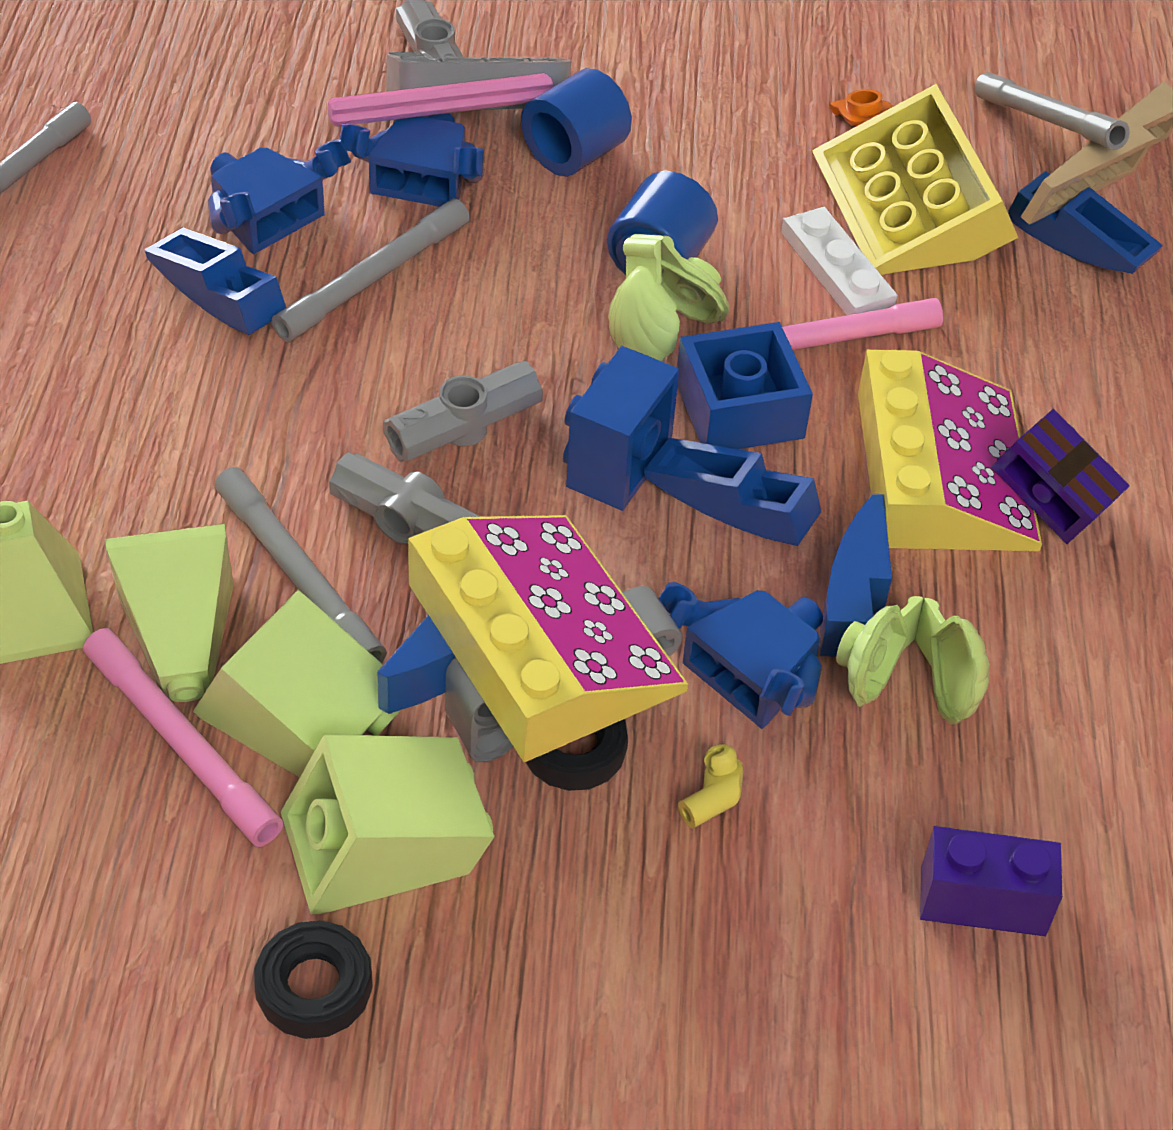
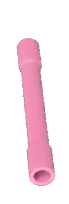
[782,298,943,350]
[83,628,283,847]

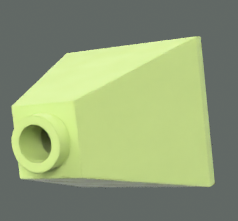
[0,501,93,664]
[105,524,234,702]

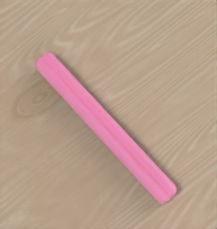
[327,73,553,127]

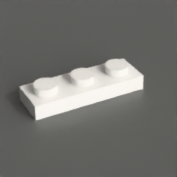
[781,206,898,315]

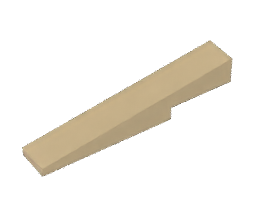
[1021,81,1173,225]

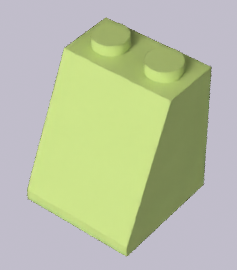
[193,589,400,778]
[281,734,495,915]

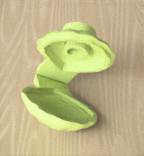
[608,234,729,361]
[836,596,990,725]

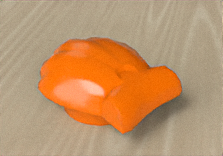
[829,89,893,127]

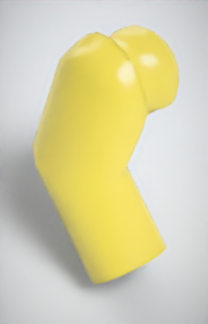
[678,744,744,828]

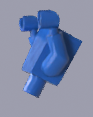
[339,113,485,207]
[208,139,351,255]
[659,582,823,729]

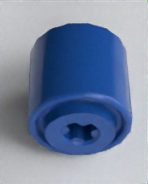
[521,68,632,177]
[606,171,718,275]

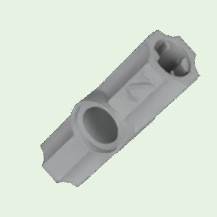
[396,0,463,57]
[383,360,543,462]
[329,452,480,544]

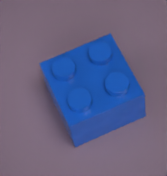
[677,322,813,449]
[563,346,679,511]

